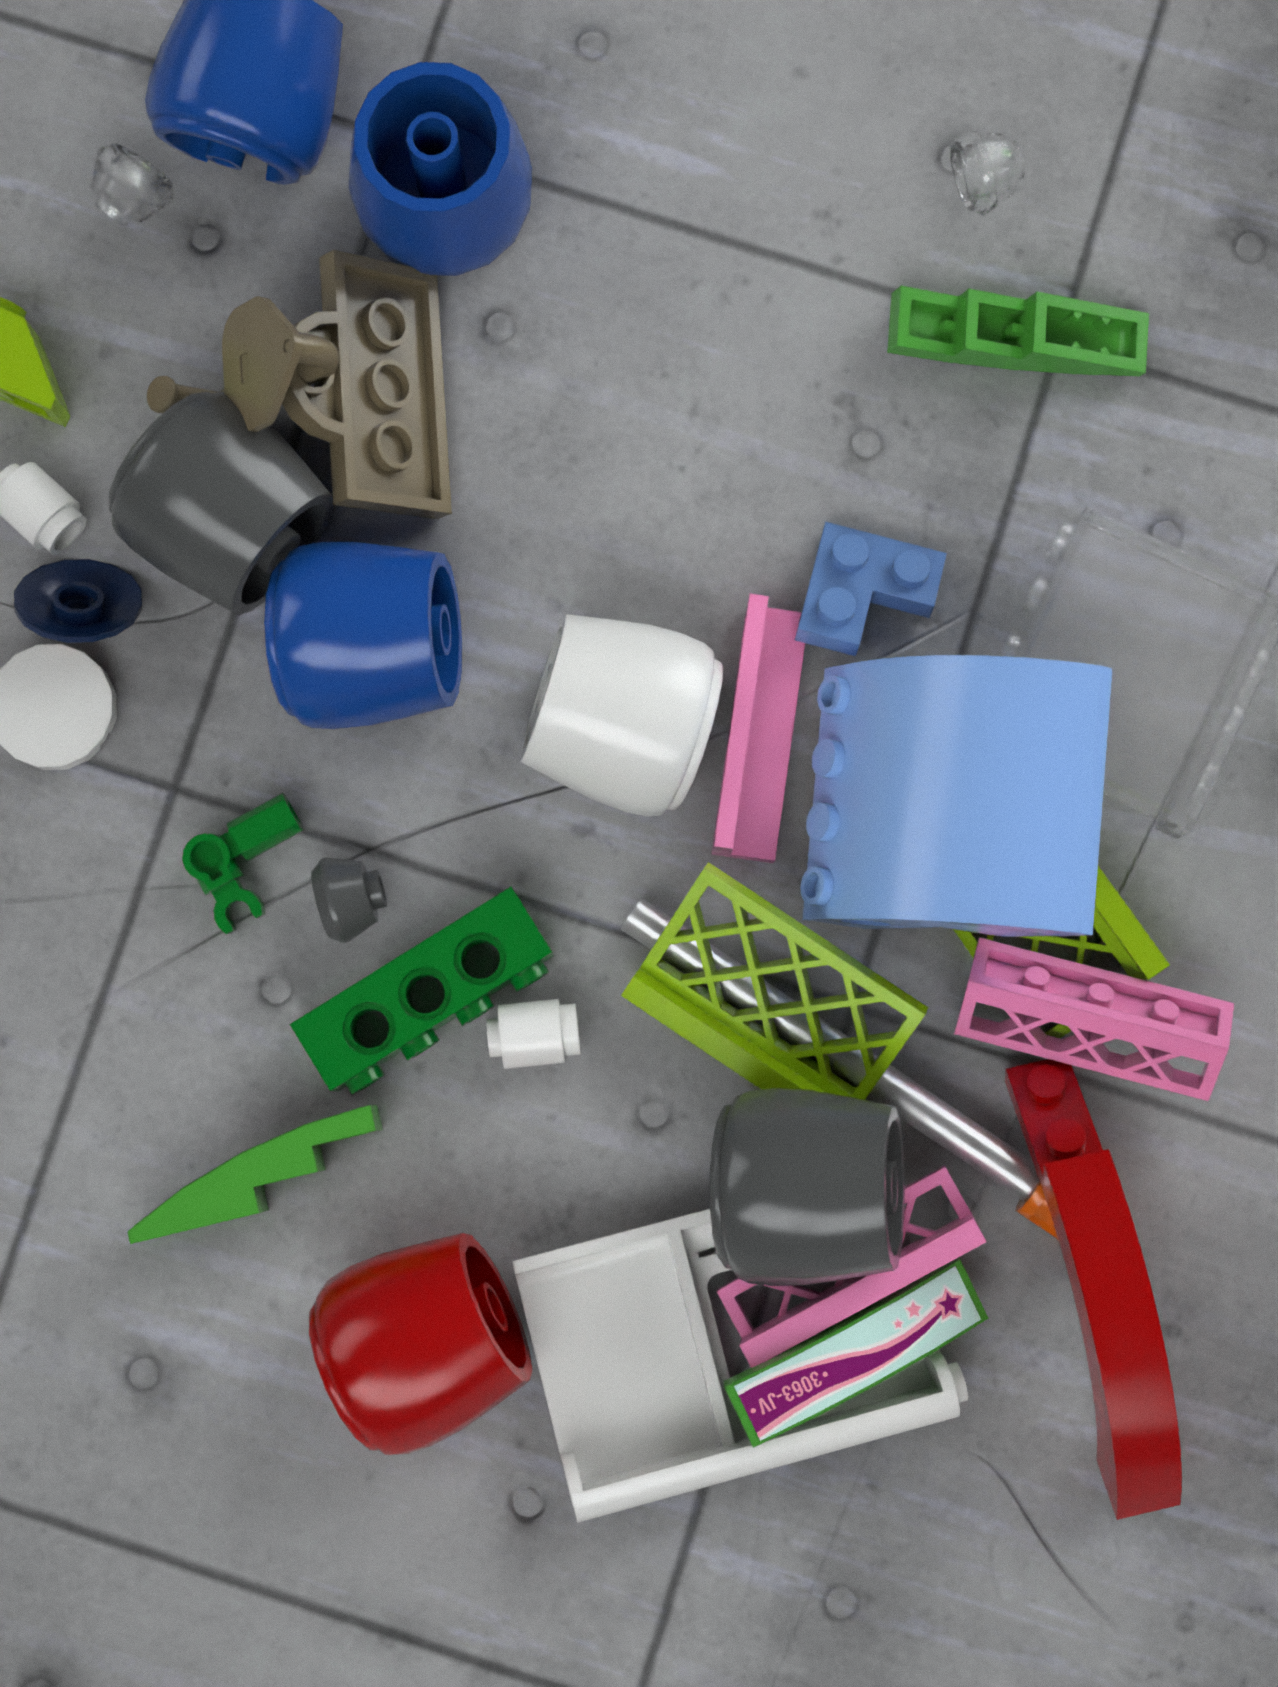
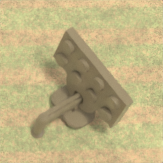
[146,249,452,519]

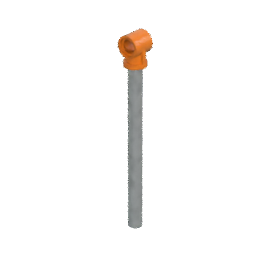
[621,898,1059,1241]

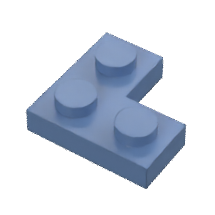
[795,521,947,656]

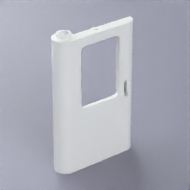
[512,1209,968,1523]

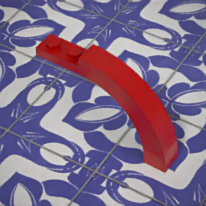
[1005,1059,1182,1520]

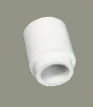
[0,462,87,555]
[486,999,581,1069]

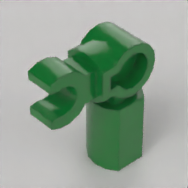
[182,793,304,934]

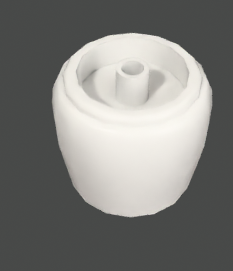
[520,614,723,817]

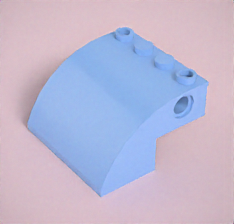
[800,655,1112,937]

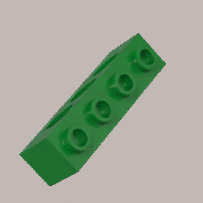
[289,886,554,1095]

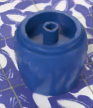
[145,0,343,185]
[349,62,532,276]
[264,542,462,729]

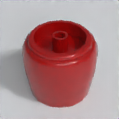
[309,1233,532,1455]

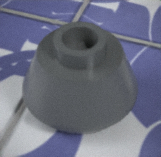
[311,858,387,943]

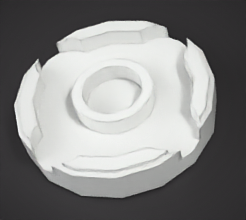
[0,644,117,770]

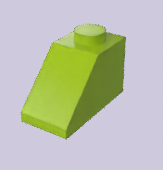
[0,297,71,427]

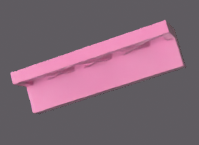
[711,594,805,863]
[954,937,1234,1101]
[716,1165,987,1368]

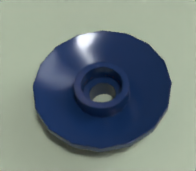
[14,559,142,643]

